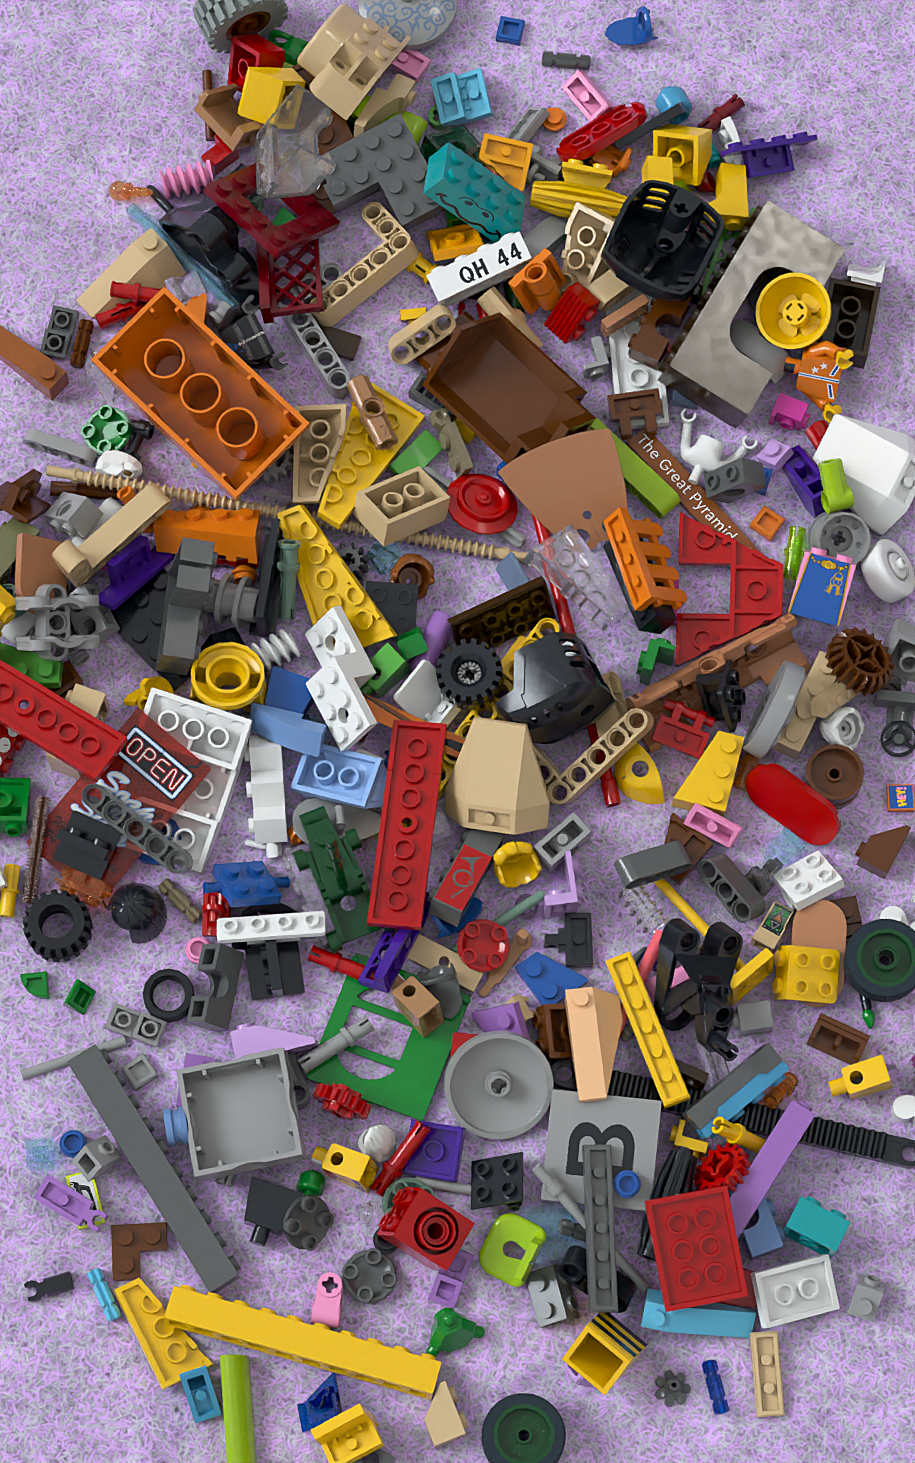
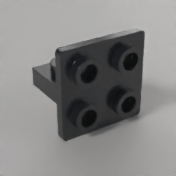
[695,660,746,732]
[53,810,122,880]
[245,939,305,1001]

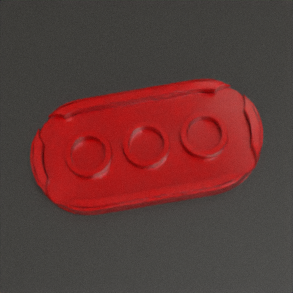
[556,102,648,162]
[746,763,841,845]

